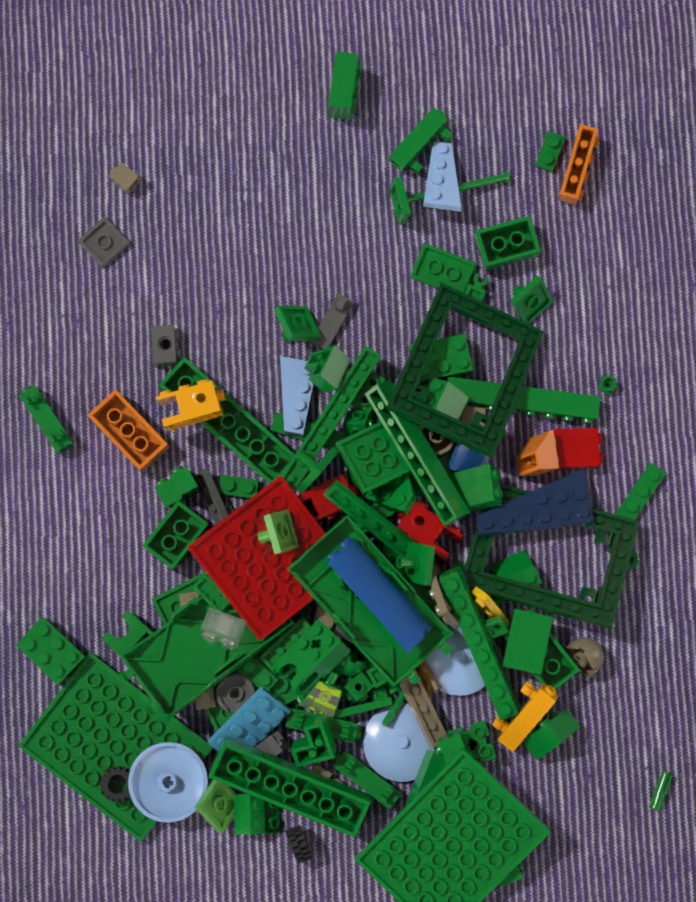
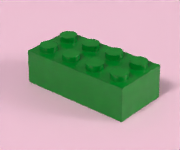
[501,608,580,690]

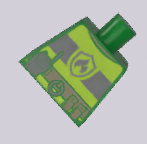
[297,670,343,720]

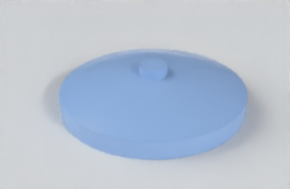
[421,621,498,696]
[363,703,437,782]
[128,742,208,823]

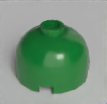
[334,640,369,677]

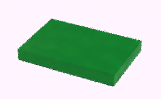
[410,243,476,293]
[502,609,553,675]

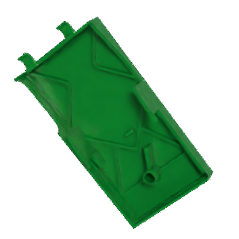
[287,515,454,687]
[120,597,294,721]

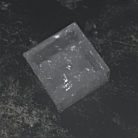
[200,607,246,650]

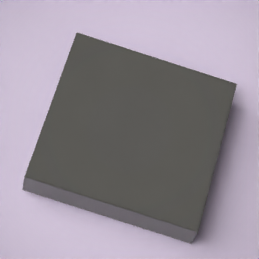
[77,216,131,269]

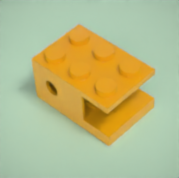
[156,379,226,431]

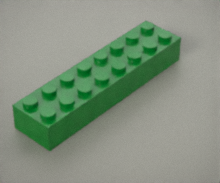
[159,357,295,484]
[208,735,371,837]

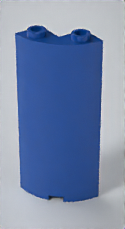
[326,537,432,653]

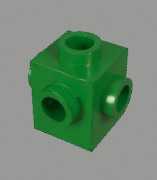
[343,410,374,437]
[342,671,374,704]

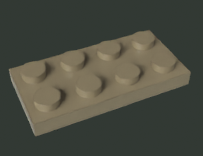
[429,557,460,630]

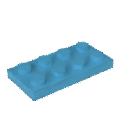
[208,686,291,751]

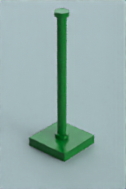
[389,171,510,225]

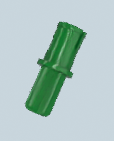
[649,771,673,811]

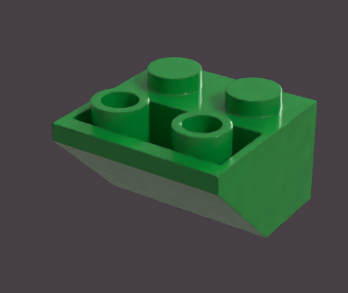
[234,794,280,835]

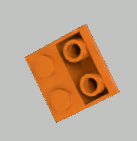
[516,430,559,476]

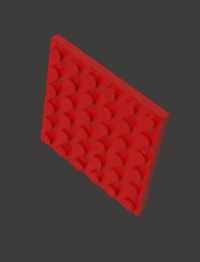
[187,475,325,641]

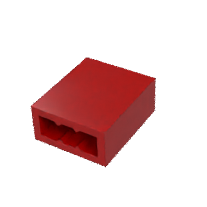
[552,428,603,470]

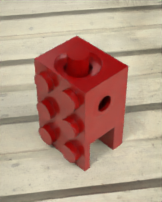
[297,474,358,523]
[397,501,463,566]

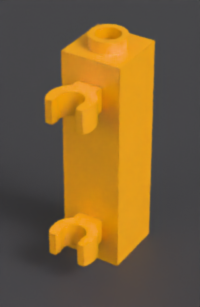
[492,681,559,752]

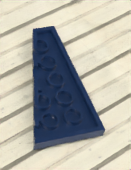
[475,468,594,537]

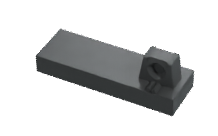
[310,293,354,350]
[194,468,233,525]

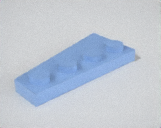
[423,141,461,212]
[280,356,314,437]

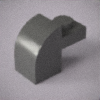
[255,731,289,756]

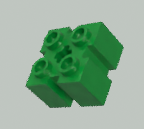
[446,720,496,763]

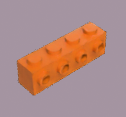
[558,124,600,205]

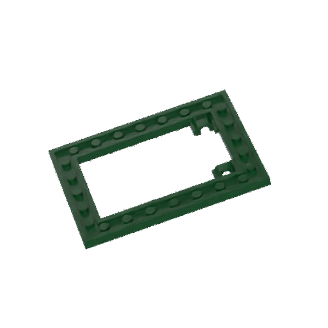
[386,282,544,459]
[463,483,640,629]

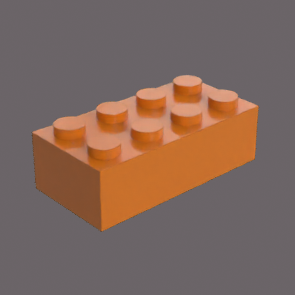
[87,389,170,473]

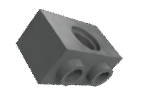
[151,324,181,367]

